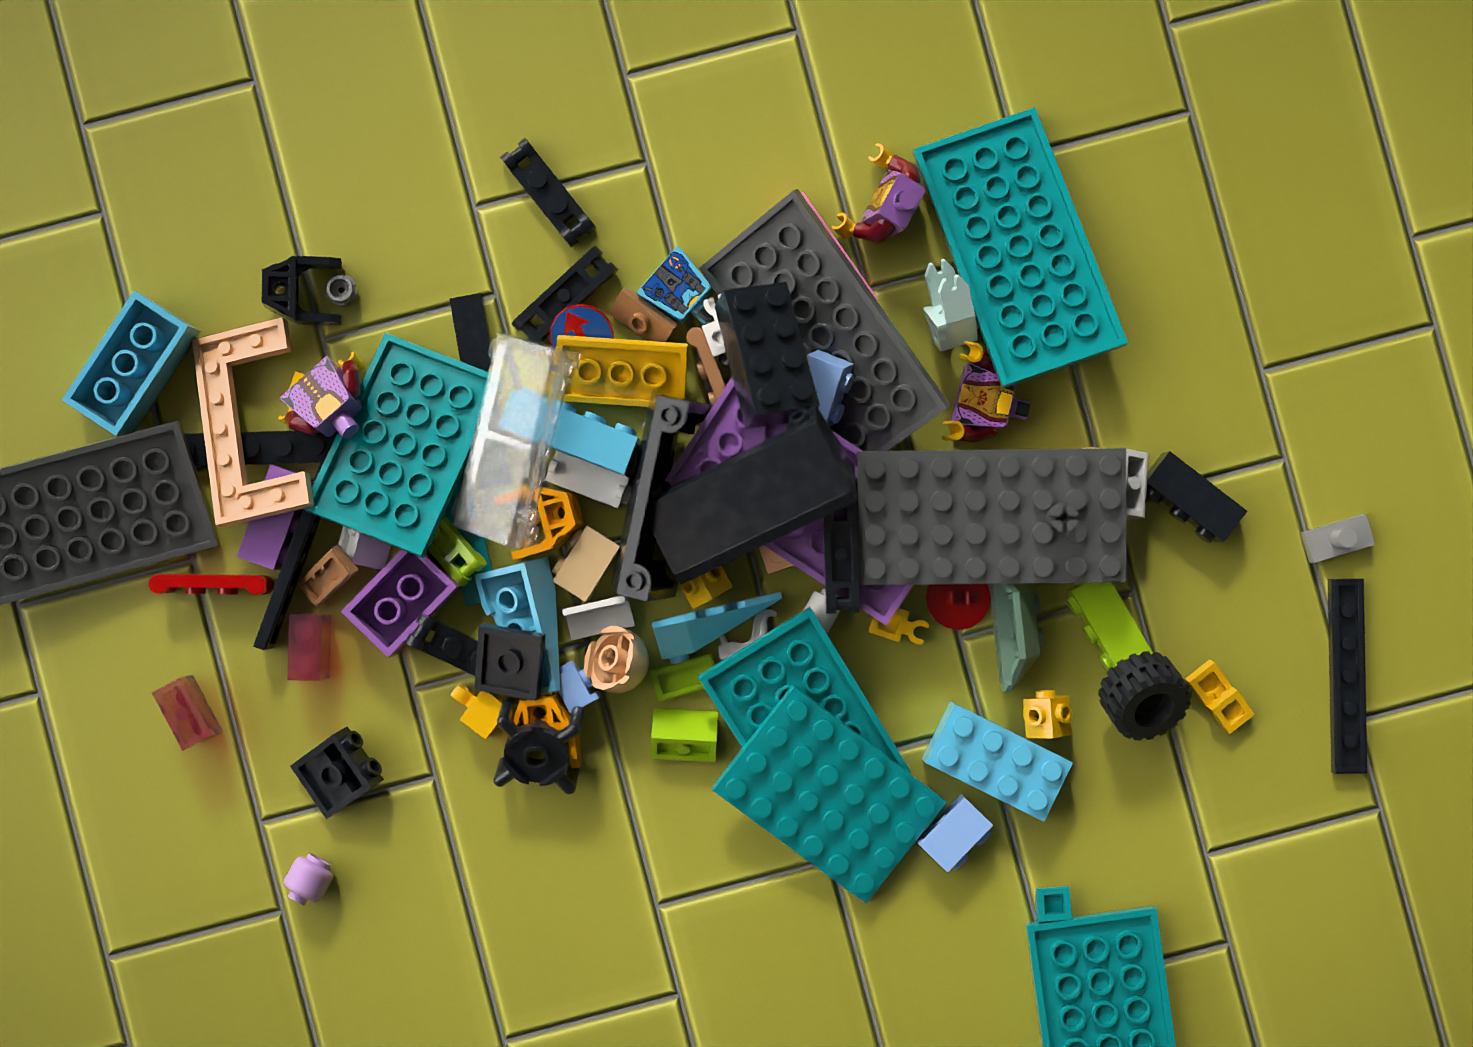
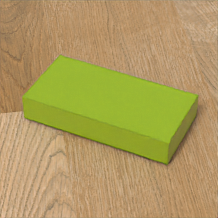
[649,653,715,702]

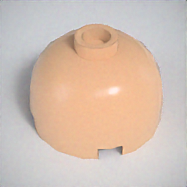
[584,626,649,694]

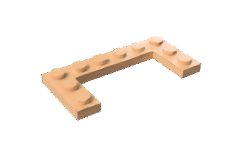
[192,317,314,528]

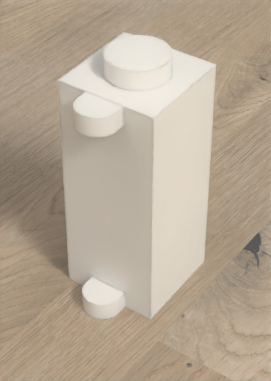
[545,450,632,509]

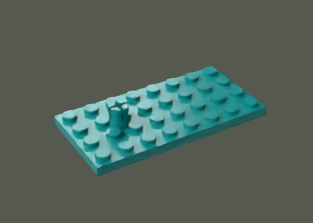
[913,107,1128,389]

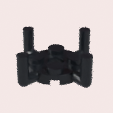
[493,698,584,795]

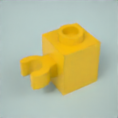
[450,683,510,740]

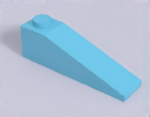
[474,556,560,694]
[652,592,782,664]

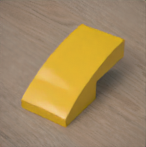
[1185,659,1255,734]

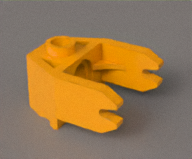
[496,486,585,560]
[513,691,582,768]

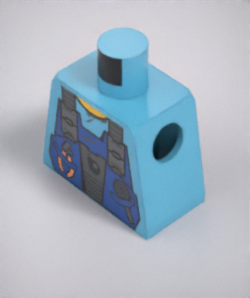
[637,246,713,325]

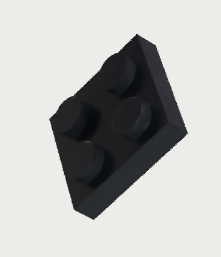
[474,623,546,701]

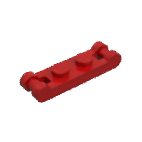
[148,574,274,595]

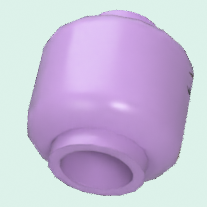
[284,853,334,905]

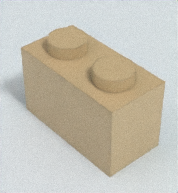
[552,526,620,602]

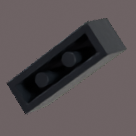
[1146,451,1247,543]

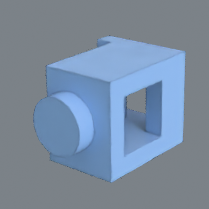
[558,660,601,713]

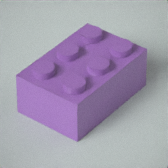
[341,550,462,657]

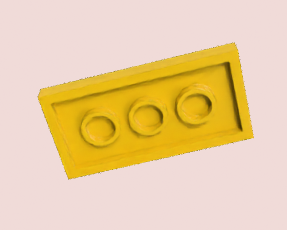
[555,335,688,407]

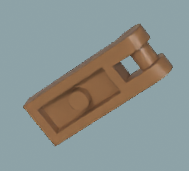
[686,327,726,405]

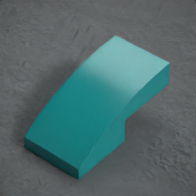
[1035,886,1072,922]

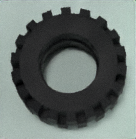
[1098,651,1192,741]

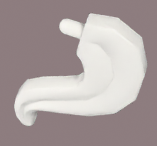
[718,609,777,660]

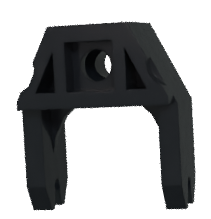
[261,256,342,326]

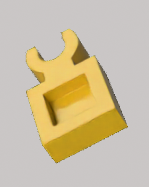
[868,608,929,645]

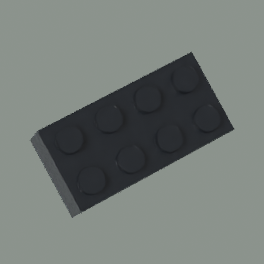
[714,282,820,429]

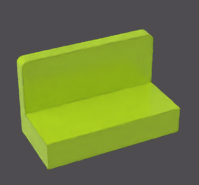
[651,708,718,762]

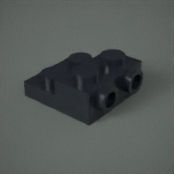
[290,726,384,820]

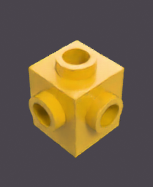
[675,566,733,609]
[1023,690,1072,739]

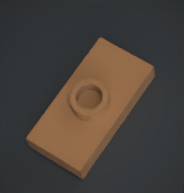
[609,286,678,342]
[297,545,359,608]

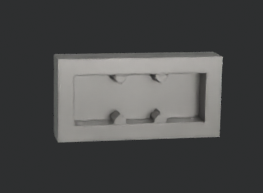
[1300,514,1375,563]

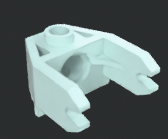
[923,259,979,352]

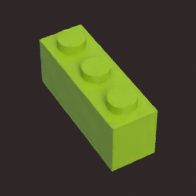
[1066,582,1153,671]

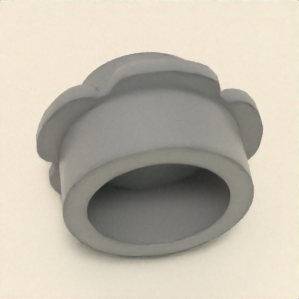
[326,274,358,306]

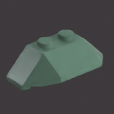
[989,583,1044,692]

